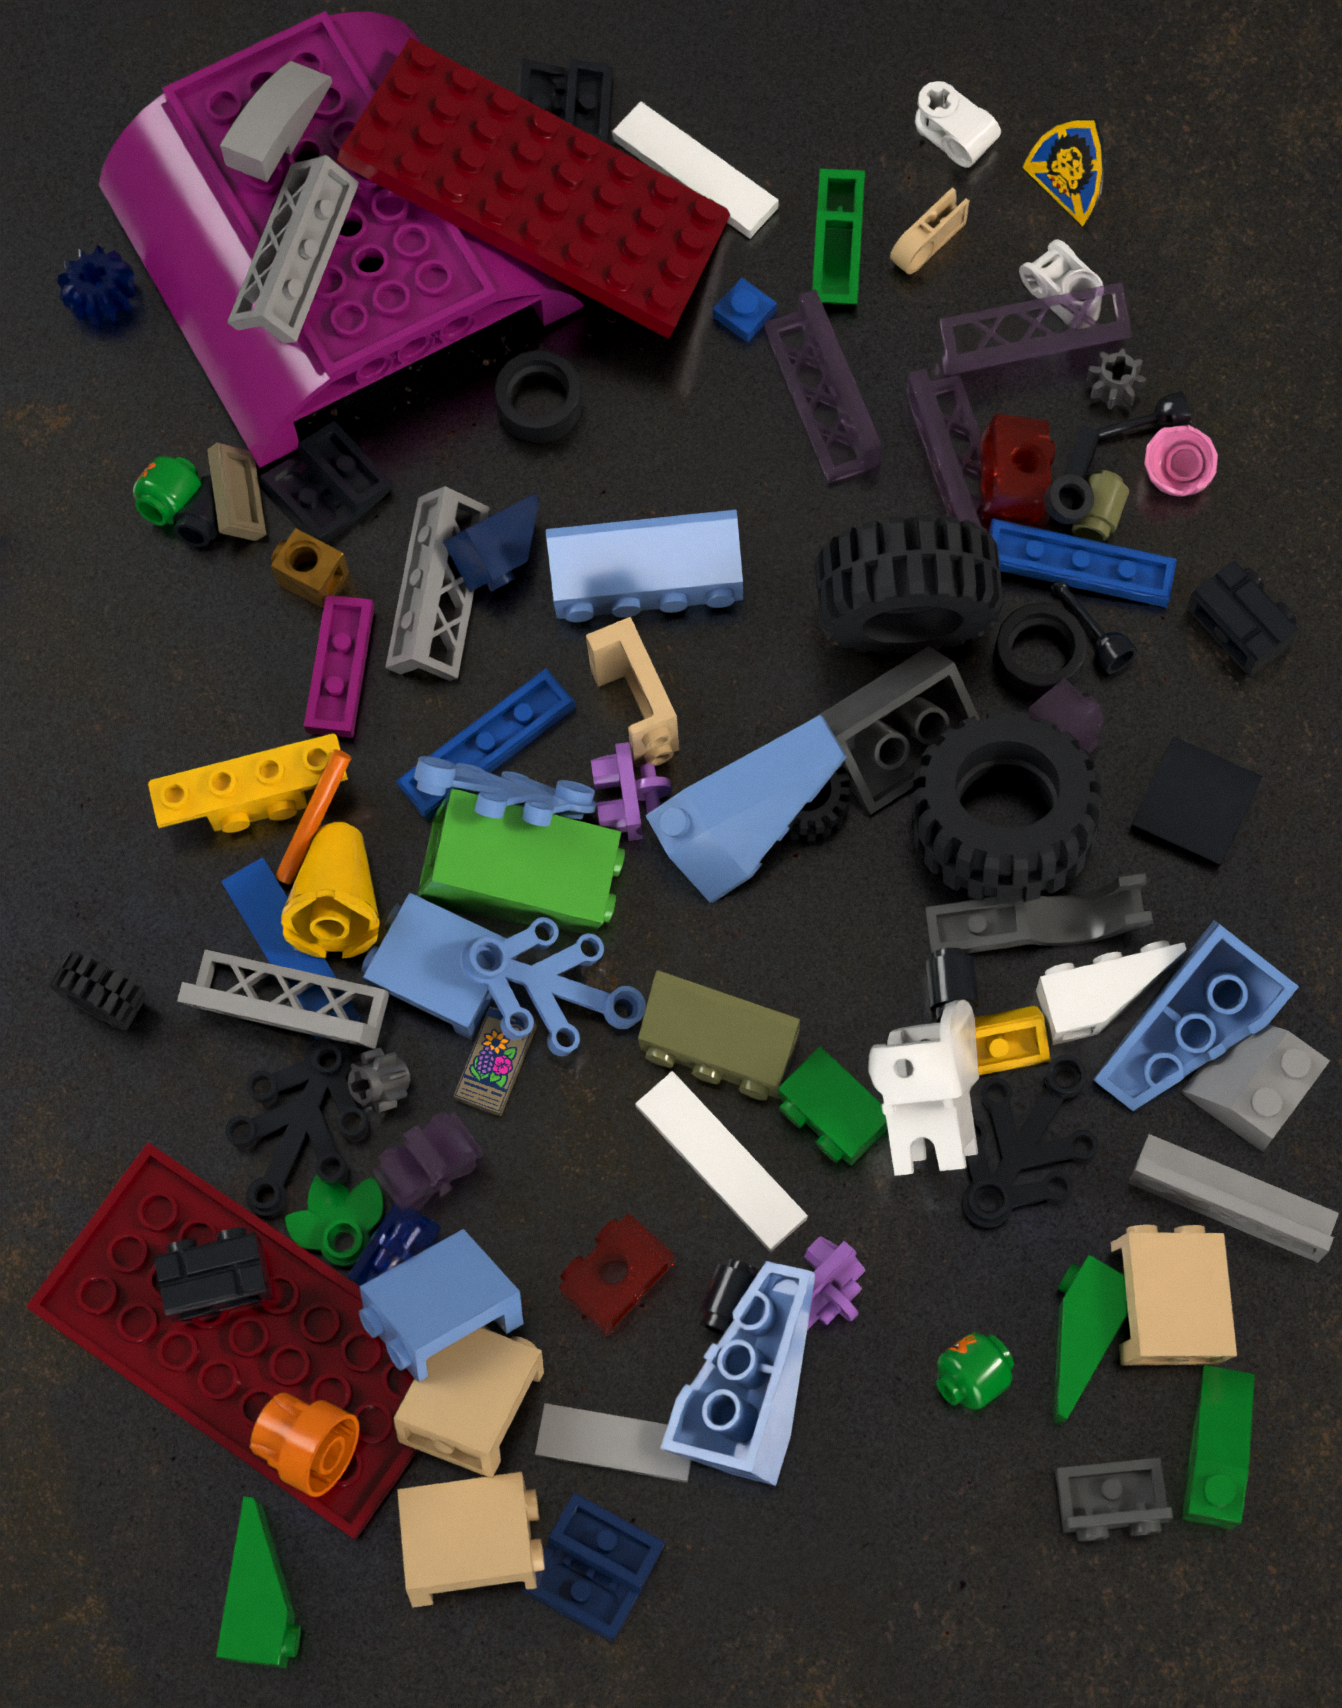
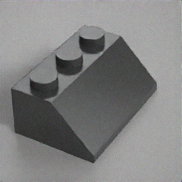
[811,646,980,815]

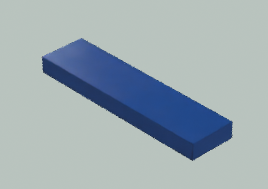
[989,519,1177,607]
[396,668,576,821]
[221,857,361,1040]

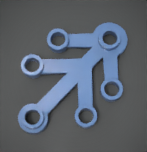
[414,756,597,826]
[460,917,646,1056]

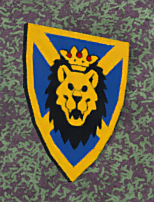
[1022,119,1106,227]

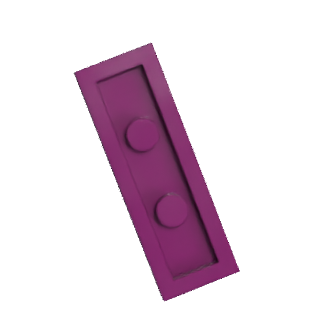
[304,595,375,738]

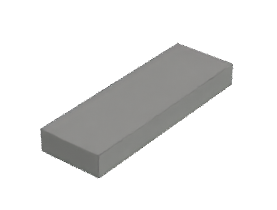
[535,1403,692,1483]

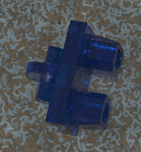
[347,1199,441,1286]

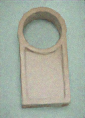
[890,187,969,274]

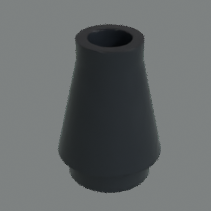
[173,475,218,547]

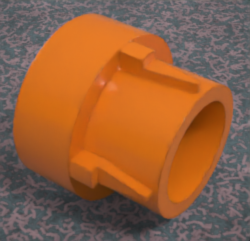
[250,1392,359,1497]

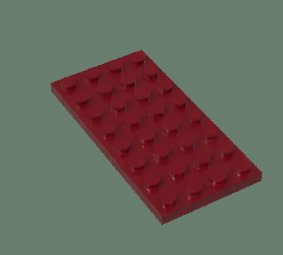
[336,37,731,339]
[26,1142,418,1540]

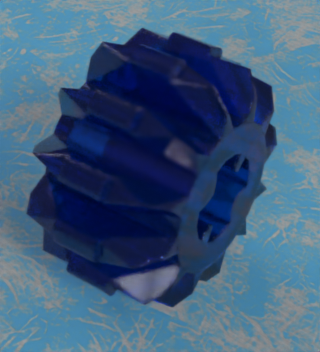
[57,244,137,326]

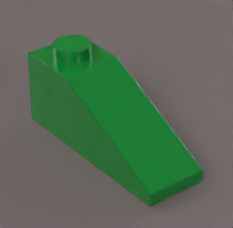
[1053,1255,1128,1426]
[1180,1365,1255,1529]
[216,1496,301,1668]

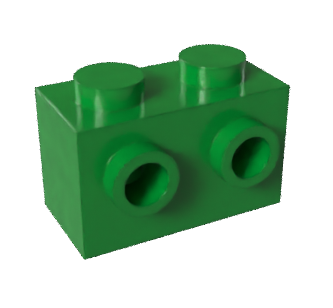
[778,1046,888,1166]

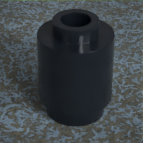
[925,947,979,1023]
[699,1259,758,1336]

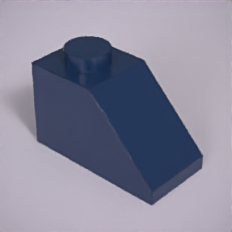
[443,493,539,592]

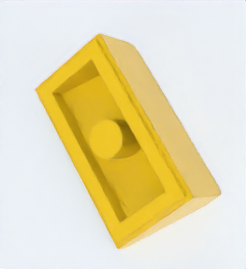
[975,1006,1051,1075]

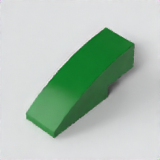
[812,169,865,305]

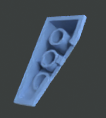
[645,715,847,903]
[1093,920,1299,1111]
[661,1261,816,1486]

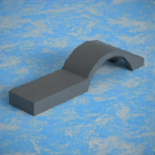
[925,873,1153,958]

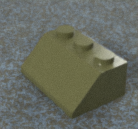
[638,970,800,1101]

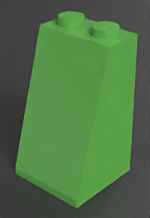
[417,788,625,934]

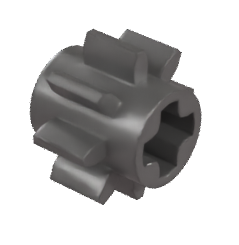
[1087,349,1146,409]
[348,1048,410,1113]

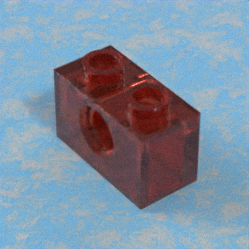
[980,413,1055,526]
[559,1213,675,1337]

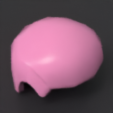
[1144,425,1218,497]

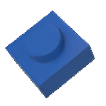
[713,278,777,343]

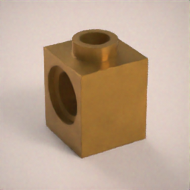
[271,528,349,609]

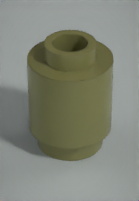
[1071,470,1129,543]

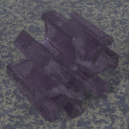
[372,1111,484,1213]

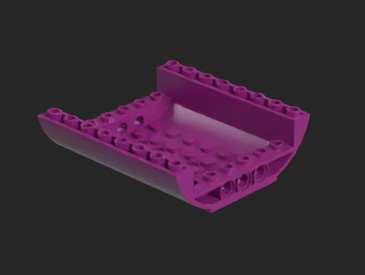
[99,11,584,468]

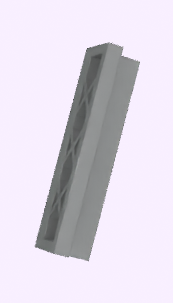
[227,155,359,344]
[385,486,490,681]
[177,949,390,1049]
[1129,1134,1339,1263]

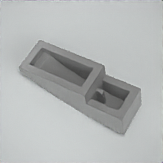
[220,61,332,182]

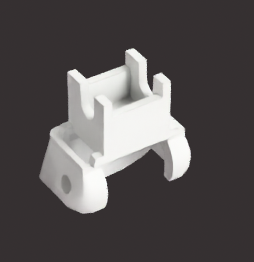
[868,1000,979,1176]

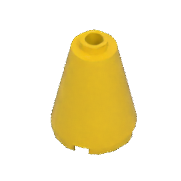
[281,822,380,958]

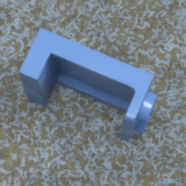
[362,892,517,1040]
[359,1229,523,1382]

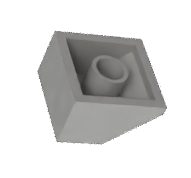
[1181,1024,1330,1152]

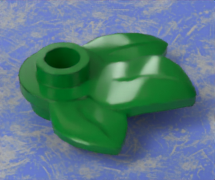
[285,1174,384,1267]

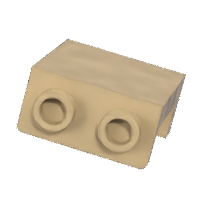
[586,617,679,767]
[1111,1225,1237,1365]
[394,1325,544,1478]
[397,1472,545,1607]

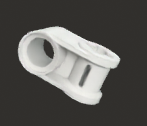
[915,81,1001,168]
[1019,239,1103,329]

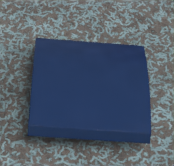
[522,1492,665,1643]

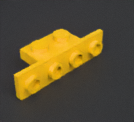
[148,734,348,833]

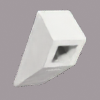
[1036,941,1186,1045]

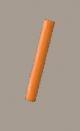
[275,749,351,884]

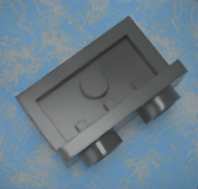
[1055,1457,1173,1541]

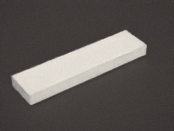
[612,102,779,239]
[635,1071,808,1253]

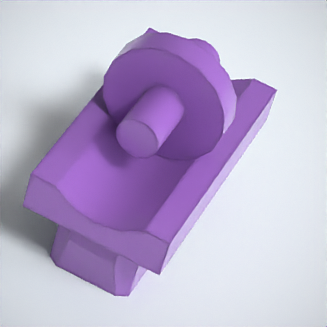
[591,742,672,841]
[804,1237,865,1330]

